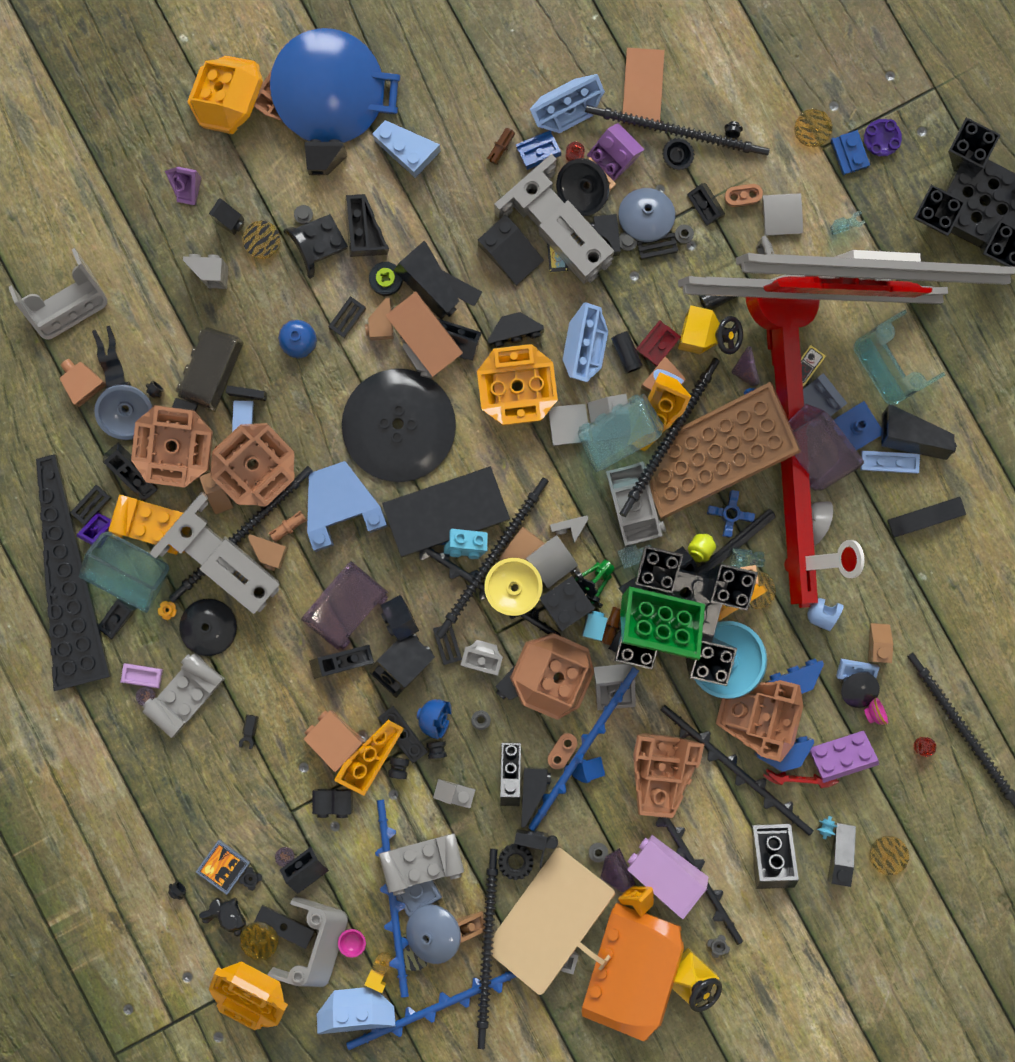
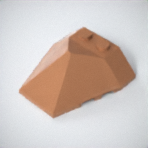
[716,680,803,762]
[633,733,704,818]

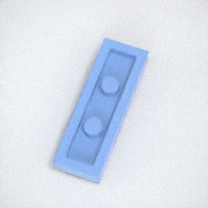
[860,451,920,474]

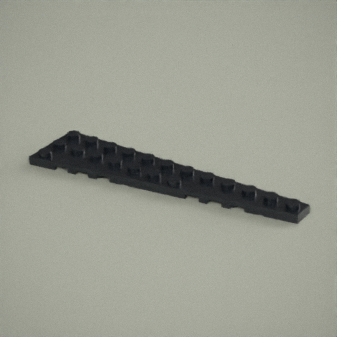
[36,454,112,691]

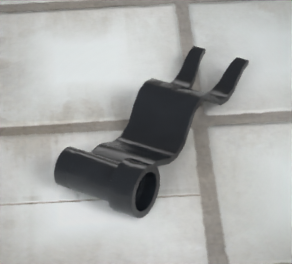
[92,326,131,391]

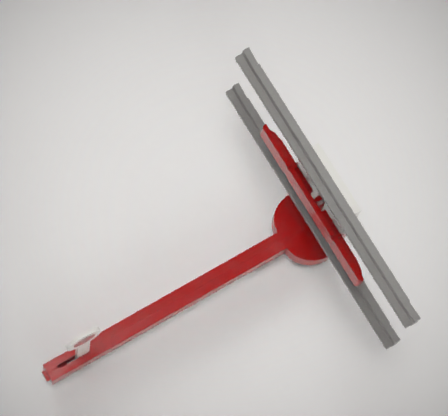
[678,250,1015,608]

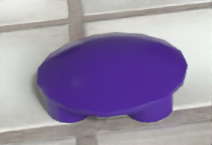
[864,119,902,156]

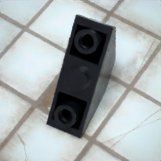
[488,312,544,348]

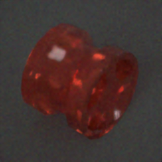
[566,141,585,162]
[913,737,936,757]

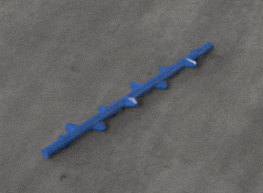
[528,667,639,831]
[375,800,409,997]
[346,971,517,1050]

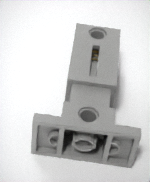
[494,154,614,284]
[150,492,279,614]

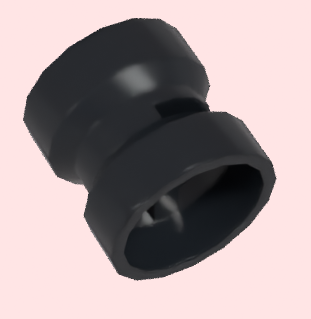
[388,757,409,779]

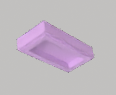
[121,663,163,688]

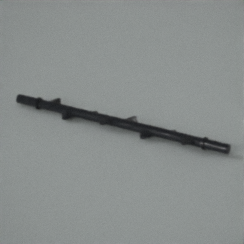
[419,548,561,636]
[660,705,814,836]
[655,817,743,945]

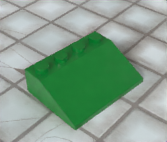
[620,586,705,660]

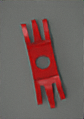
[763,769,839,789]

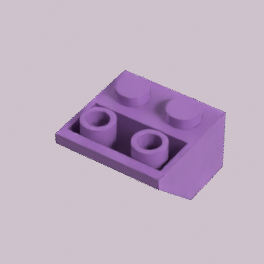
[587,123,644,181]

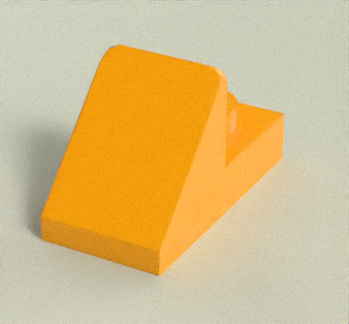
[618,886,654,917]

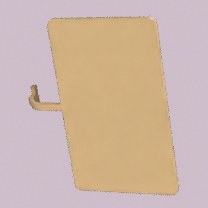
[491,848,615,995]

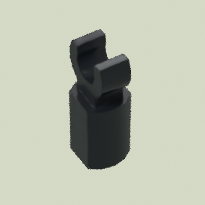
[239,714,259,749]

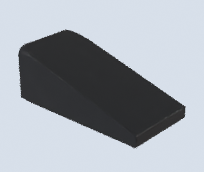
[99,596,137,639]

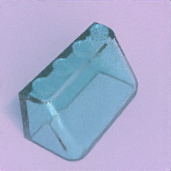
[577,394,664,472]
[79,532,169,613]

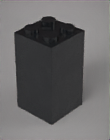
[539,576,595,632]

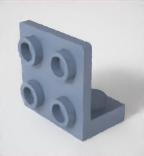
[803,373,847,429]

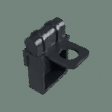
[514,829,558,868]

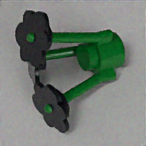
[570,560,615,608]

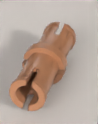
[269,511,307,543]

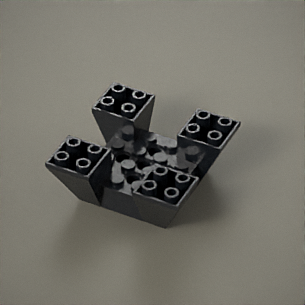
[913,117,1015,267]
[614,545,758,686]

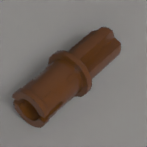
[486,128,515,165]
[600,607,621,645]

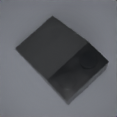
[478,214,544,286]
[752,824,799,889]

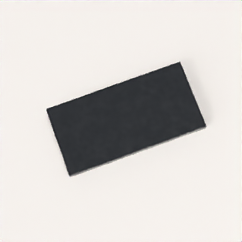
[382,466,510,558]

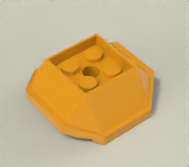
[187,56,263,134]
[477,344,558,426]
[209,961,288,1030]

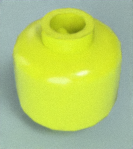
[688,534,716,563]

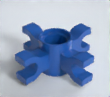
[707,490,755,538]

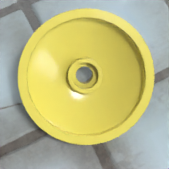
[485,558,543,616]

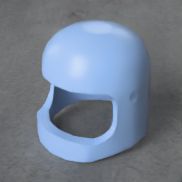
[807,598,843,631]

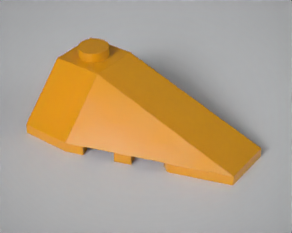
[628,372,691,451]
[334,720,404,796]

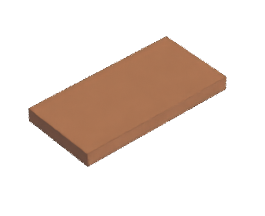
[622,48,665,124]
[385,292,463,377]

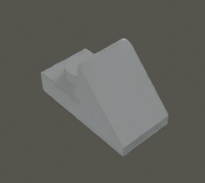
[550,516,588,543]
[433,779,475,808]

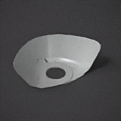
[811,501,833,547]

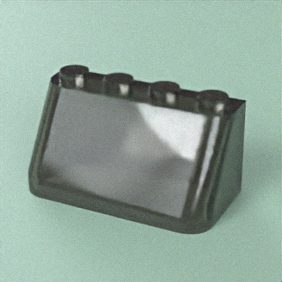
[176,327,244,412]

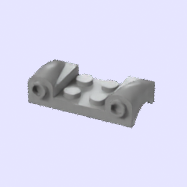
[606,462,666,546]
[142,654,225,738]
[378,833,464,895]

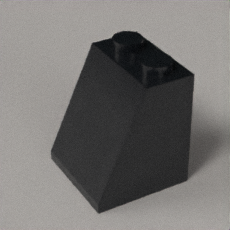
[369,634,435,698]

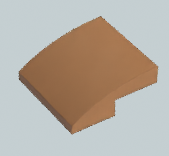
[499,527,545,561]

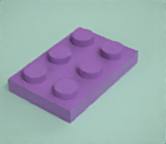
[809,731,879,783]

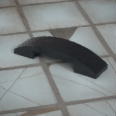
[887,497,967,538]

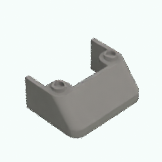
[9,248,107,339]
[268,896,348,987]

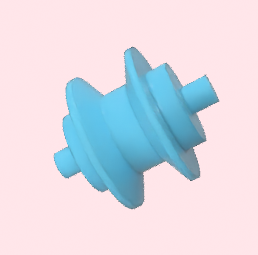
[817,816,838,839]

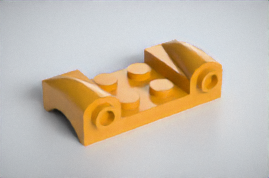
[108,494,191,555]

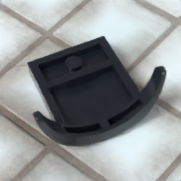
[283,214,348,279]

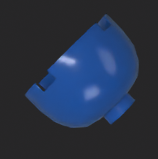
[278,320,317,359]
[417,699,452,739]

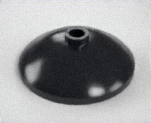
[556,158,609,216]
[179,598,237,656]

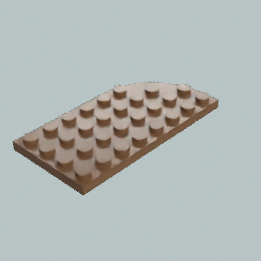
[650,382,801,519]

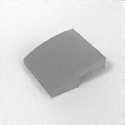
[762,193,803,235]
[548,404,591,446]
[526,535,578,589]

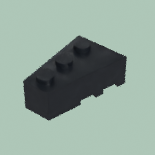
[344,194,389,257]

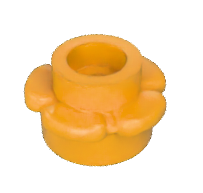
[158,601,177,620]

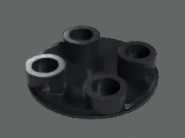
[841,672,880,708]

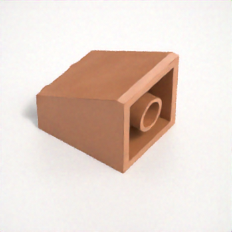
[304,710,365,772]

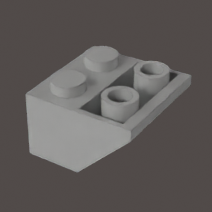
[183,254,228,289]

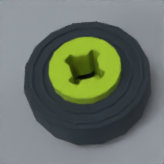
[369,262,403,296]

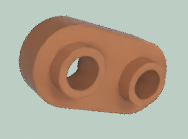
[724,184,763,207]
[548,733,577,769]

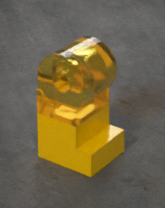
[364,952,393,993]

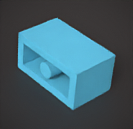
[581,611,608,641]

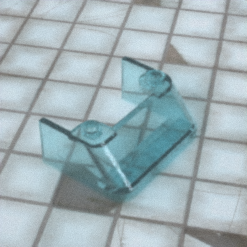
[853,309,945,405]

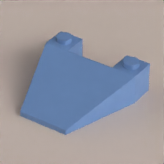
[307,461,388,552]

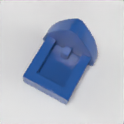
[572,757,605,783]

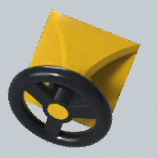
[678,305,743,355]
[672,948,722,1012]

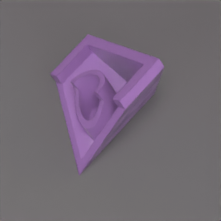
[165,167,201,205]

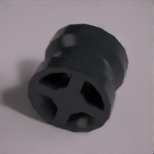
[427,741,447,759]

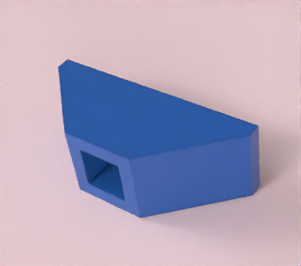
[766,658,824,694]
[755,736,814,772]

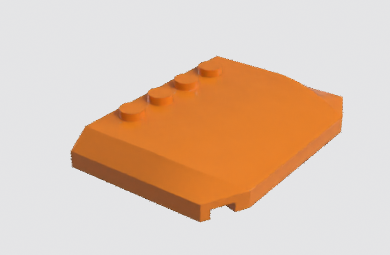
[582,903,684,1041]

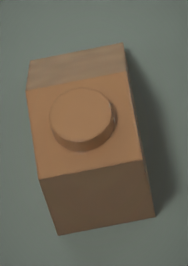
[365,298,394,341]
[199,473,234,514]
[248,534,288,571]
[868,623,893,663]
[456,911,486,943]

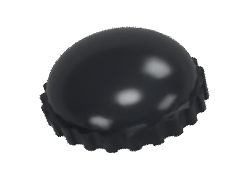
[662,138,695,170]

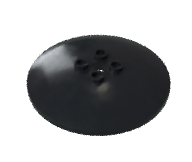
[342,369,456,482]

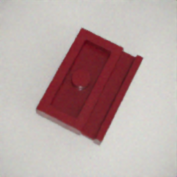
[636,320,681,367]

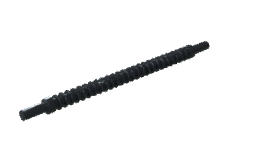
[585,105,770,156]
[619,358,720,517]
[168,466,313,603]
[907,652,1015,808]
[476,848,498,1049]

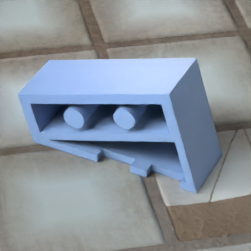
[372,120,441,178]

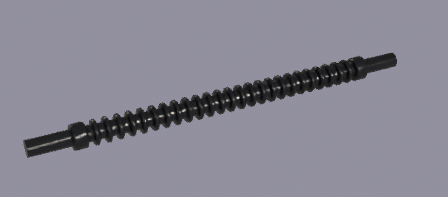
[436,477,549,639]

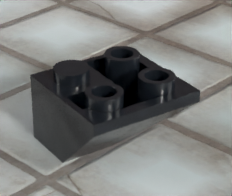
[305,139,347,175]

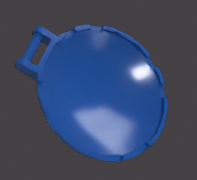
[270,28,400,143]

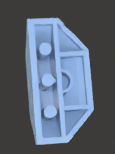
[530,74,605,133]
[562,302,608,382]
[317,987,396,1034]

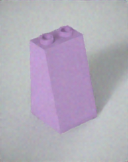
[627,835,709,919]

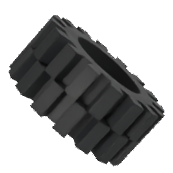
[498,843,533,880]

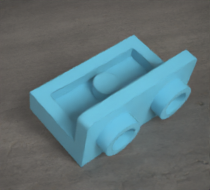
[444,529,488,559]

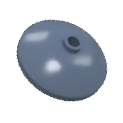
[618,188,675,242]
[94,385,152,440]
[406,905,461,964]

